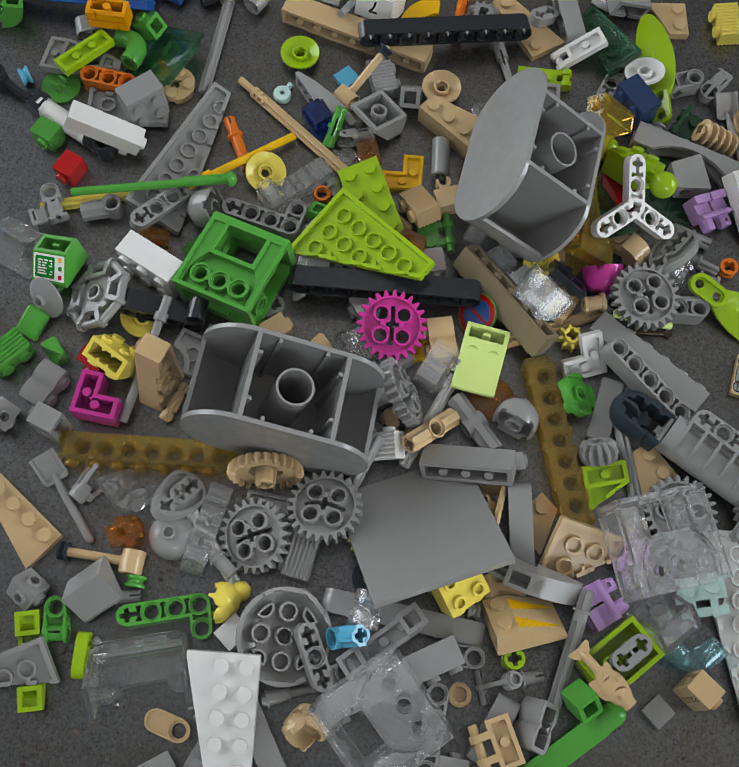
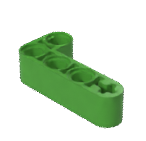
[116,593,215,642]

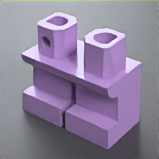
[682,188,733,234]
[575,577,630,634]

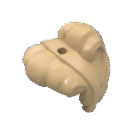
[281,703,330,752]

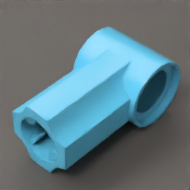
[325,624,370,650]

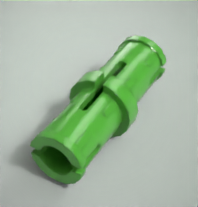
[322,105,348,149]

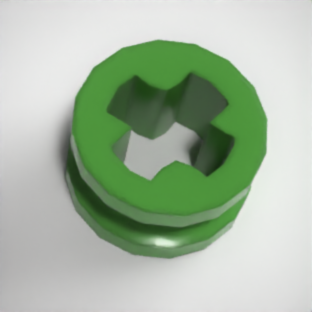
[123,574,147,590]

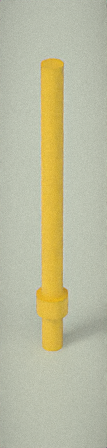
[189,132,296,189]

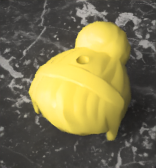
[208,581,251,624]

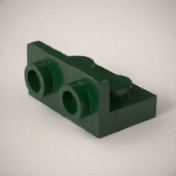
[668,104,703,143]

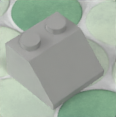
[350,90,407,140]

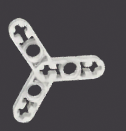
[590,154,674,240]

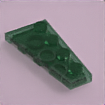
[581,5,642,78]

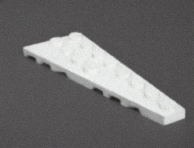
[186,649,262,767]

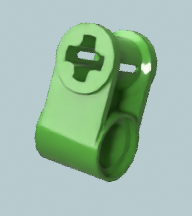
[41,596,71,643]

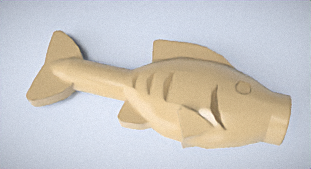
[569,640,637,712]

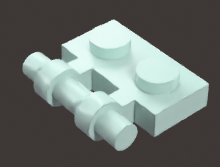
[674,573,731,621]

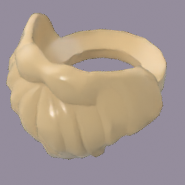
[380,407,412,435]

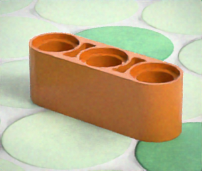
[80,65,135,95]

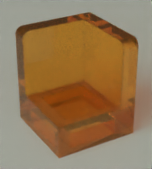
[140,220,170,249]

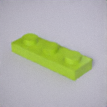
[54,29,115,77]

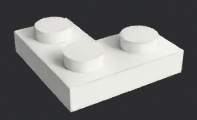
[560,329,607,378]

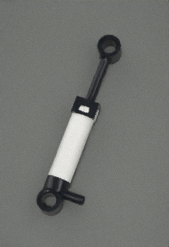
[0,64,117,161]

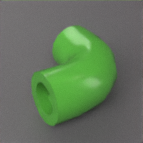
[114,29,147,71]

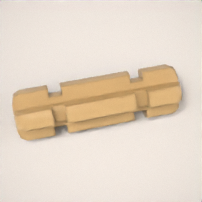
[159,382,189,422]

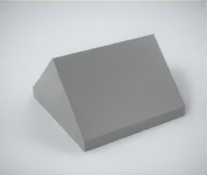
[61,556,124,623]

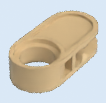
[144,708,192,743]

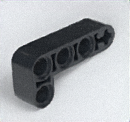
[118,288,209,332]

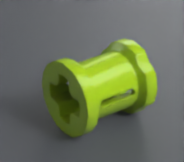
[500,650,525,671]

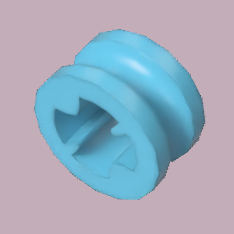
[17,65,34,86]

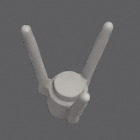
[68,450,122,505]

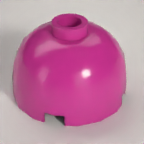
[581,264,624,296]

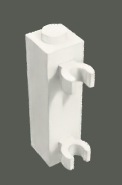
[63,99,147,156]

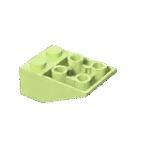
[450,321,510,399]

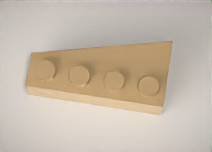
[418,95,478,159]
[134,332,185,412]

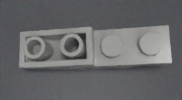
[486,558,583,606]

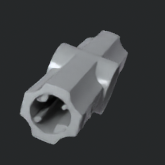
[447,392,502,449]

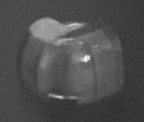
[514,263,574,321]

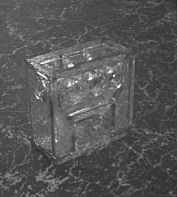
[596,482,733,604]
[308,642,454,767]

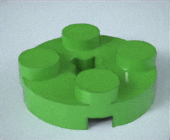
[558,373,596,417]

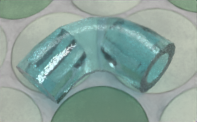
[660,636,729,672]

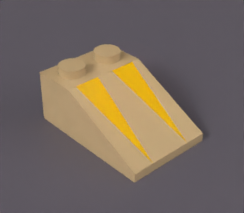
[482,595,568,656]

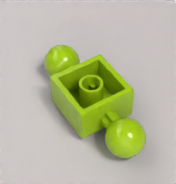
[600,136,677,199]

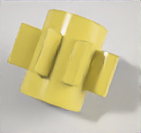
[556,324,581,353]

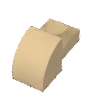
[605,230,651,267]

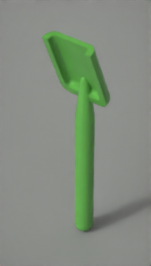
[16,264,84,342]

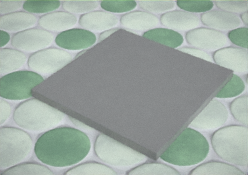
[335,469,515,609]

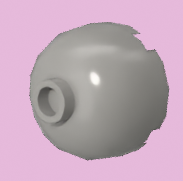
[186,187,224,229]
[492,398,539,440]
[149,517,197,561]

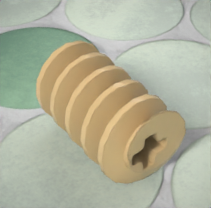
[691,119,739,157]

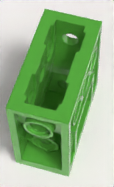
[172,211,297,326]

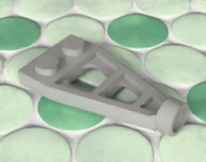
[39,36,125,74]

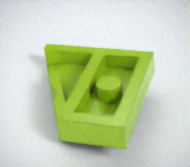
[579,459,630,511]

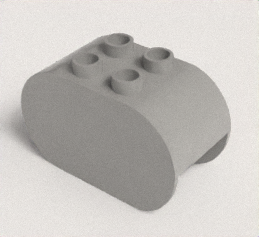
[454,68,606,262]
[179,323,385,476]

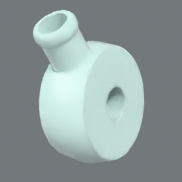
[273,82,294,104]

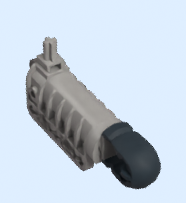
[609,390,739,544]

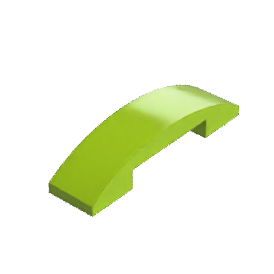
[14,609,46,713]

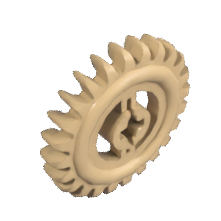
[227,451,304,492]

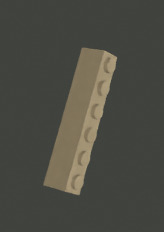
[453,244,559,357]

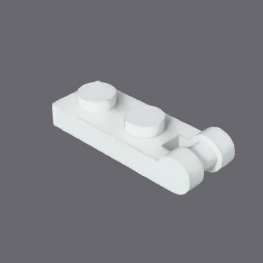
[550,27,608,70]

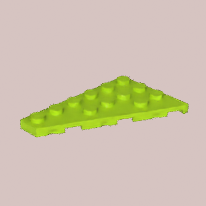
[291,187,436,281]

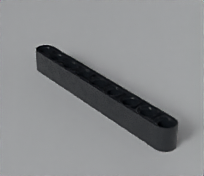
[357,13,532,47]
[287,265,481,307]

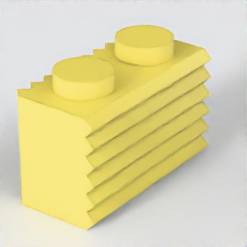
[708,2,739,46]

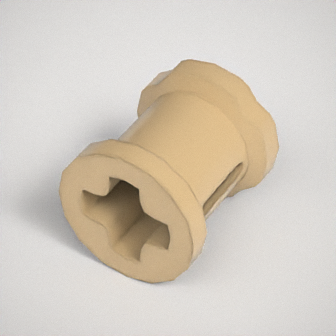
[581,293,607,315]

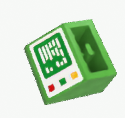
[32,234,89,288]

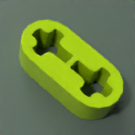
[71,631,93,680]

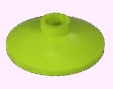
[280,36,320,70]

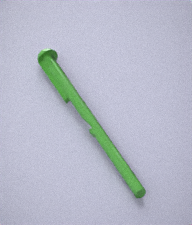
[71,171,237,196]

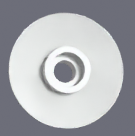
[624,57,665,85]

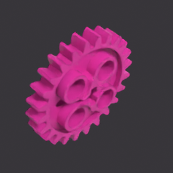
[355,290,428,361]

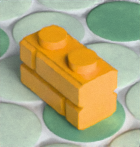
[85,0,133,31]

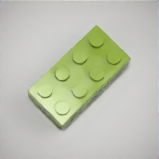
[337,156,408,239]

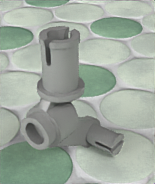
[473,668,544,706]

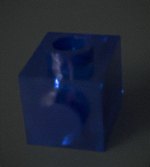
[301,98,332,136]

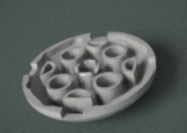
[235,586,332,687]

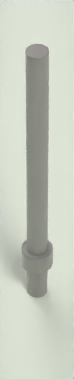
[119,295,172,423]

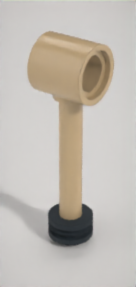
[333,43,393,112]
[56,541,147,575]

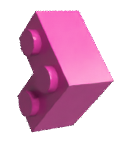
[69,369,124,428]

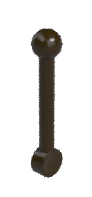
[630,328,673,339]

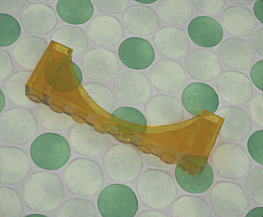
[563,92,634,266]

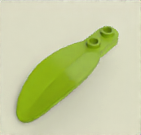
[636,14,676,126]
[688,273,739,341]

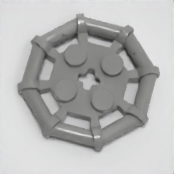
[66,257,131,332]

